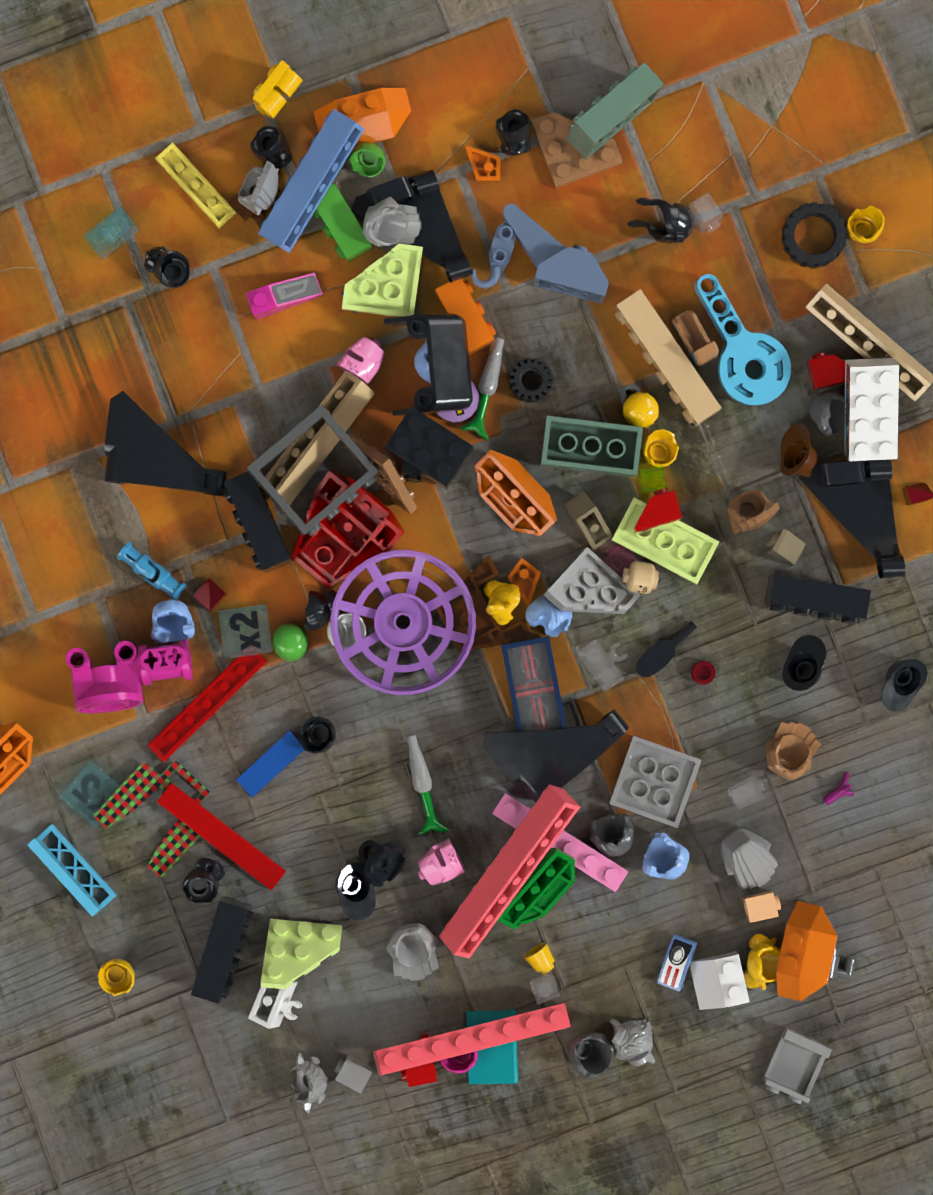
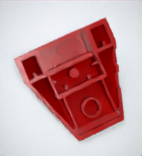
[292,470,405,588]

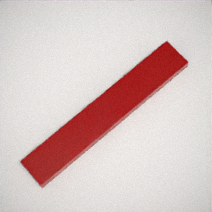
[147,645,268,763]
[157,783,286,891]

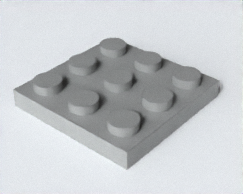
[609,736,702,828]

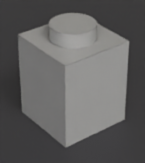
[334,1055,373,1094]

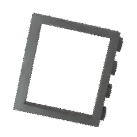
[246,404,379,536]

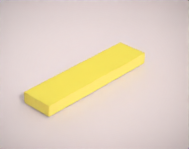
[155,142,237,229]

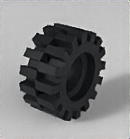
[509,358,553,403]

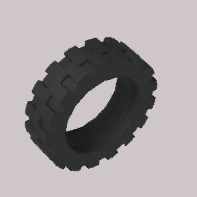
[781,202,847,269]

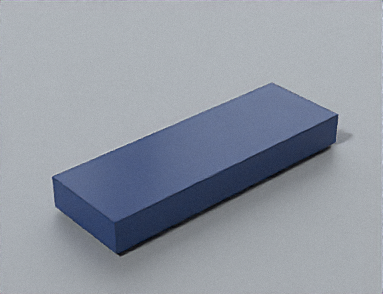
[236,731,304,798]

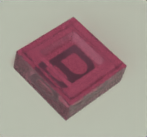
[603,543,636,577]

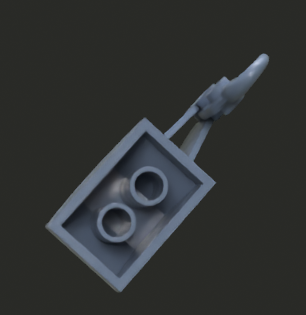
[471,204,609,304]

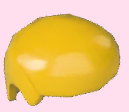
[847,205,885,244]
[623,392,659,428]
[642,429,679,468]
[98,959,135,996]

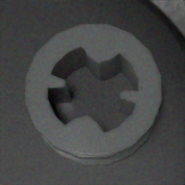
[620,385,641,405]

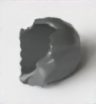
[809,390,845,436]
[590,813,634,857]
[568,1032,615,1079]

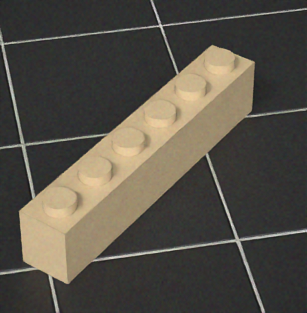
[805,283,933,402]
[615,289,721,427]
[259,370,375,506]

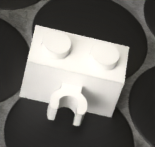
[248,980,302,1029]

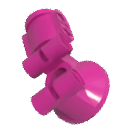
[65,639,193,714]

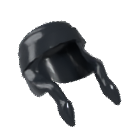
[627,197,693,244]

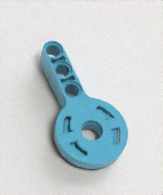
[694,274,791,406]

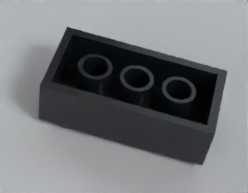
[222,471,293,573]
[764,574,871,624]
[191,897,254,1004]

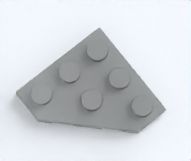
[544,547,641,614]

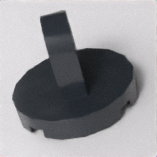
[358,840,405,887]

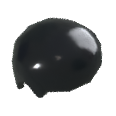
[299,716,336,754]

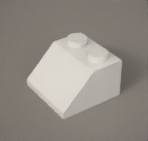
[690,951,750,1010]

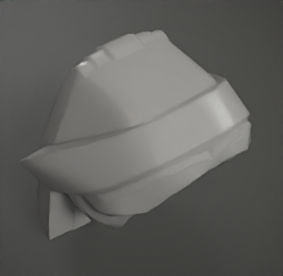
[238,161,279,216]
[362,197,421,247]
[720,827,778,889]
[386,923,439,981]

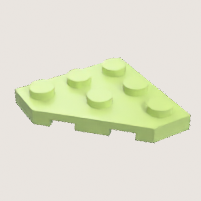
[342,244,423,317]
[261,919,342,989]

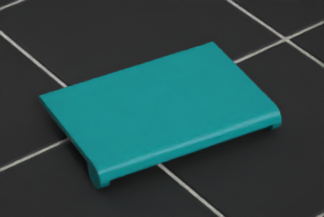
[466,1009,519,1084]

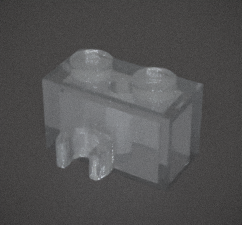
[575,639,628,693]

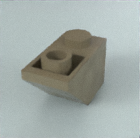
[766,528,806,566]

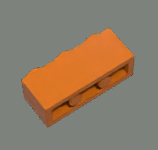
[435,279,496,356]

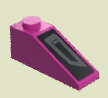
[246,273,323,320]

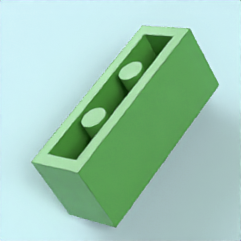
[313,183,373,263]

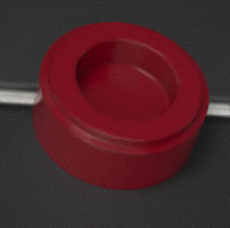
[691,661,715,685]

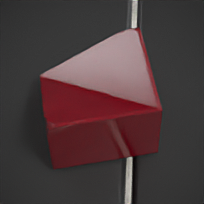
[902,483,933,506]
[192,578,228,612]

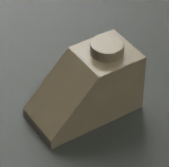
[564,491,613,550]

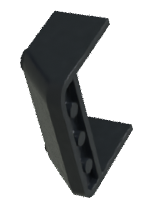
[384,314,473,417]

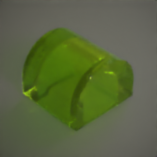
[639,466,666,493]

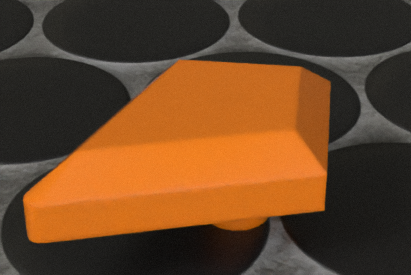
[466,146,500,182]
[507,558,541,606]

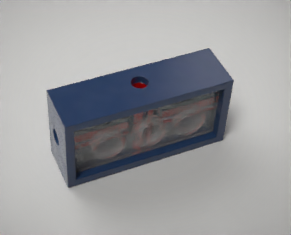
[501,636,567,731]

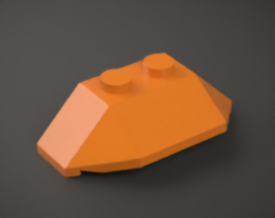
[313,88,411,149]
[474,450,557,536]
[0,721,33,795]
[776,901,838,1001]

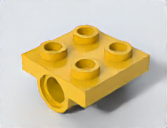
[252,60,303,119]

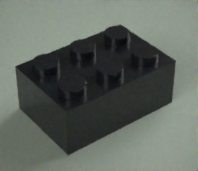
[385,406,473,490]

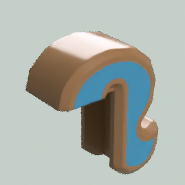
[671,309,719,366]

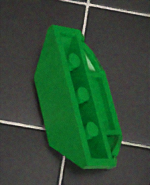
[497,847,575,929]

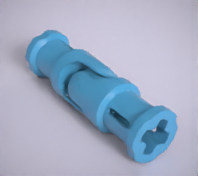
[117,542,187,600]

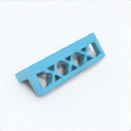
[27,824,117,916]

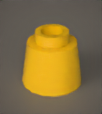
[524,942,555,974]

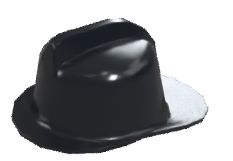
[782,635,827,691]
[881,659,928,712]
[335,862,376,921]

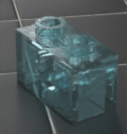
[83,206,139,260]

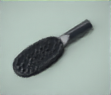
[636,621,697,677]

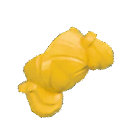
[484,580,520,625]
[743,934,781,990]

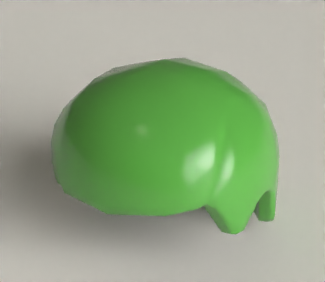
[348,142,386,178]
[272,622,309,662]

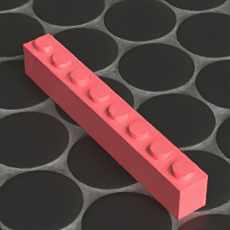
[439,784,580,958]
[373,1003,571,1076]

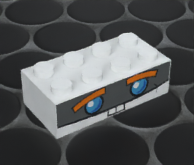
[844,358,899,461]

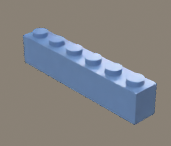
[258,109,365,253]

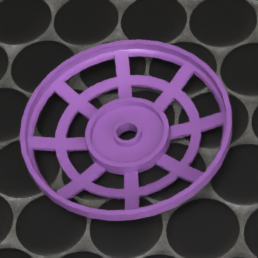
[331,550,476,695]

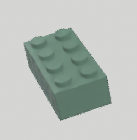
[567,62,664,160]
[540,416,643,478]

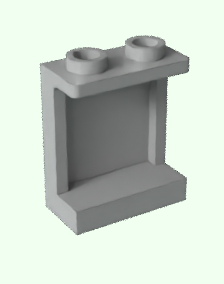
[761,1026,832,1104]

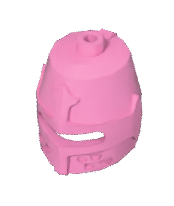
[336,337,386,385]
[418,838,465,886]

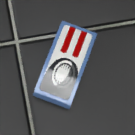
[657,934,697,992]

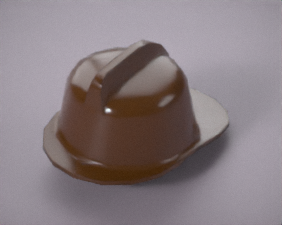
[781,423,817,477]

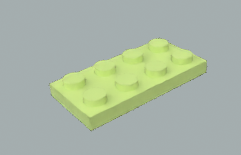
[612,497,719,585]

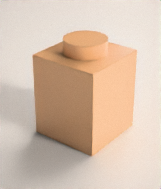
[742,891,781,923]

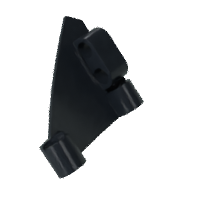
[351,169,473,283]
[104,391,227,496]
[798,459,905,579]
[482,709,629,803]

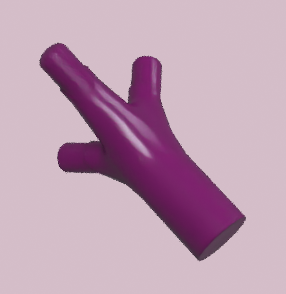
[822,772,854,806]

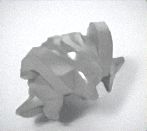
[610,1019,655,1066]
[291,1053,327,1114]

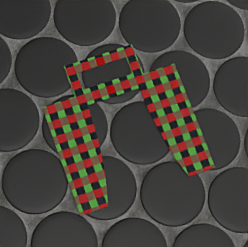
[93,760,211,878]

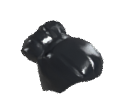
[496,109,531,156]
[250,126,292,171]
[144,246,190,288]
[304,590,342,631]
[182,857,225,903]

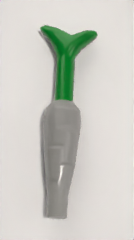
[460,338,505,440]
[406,735,449,835]

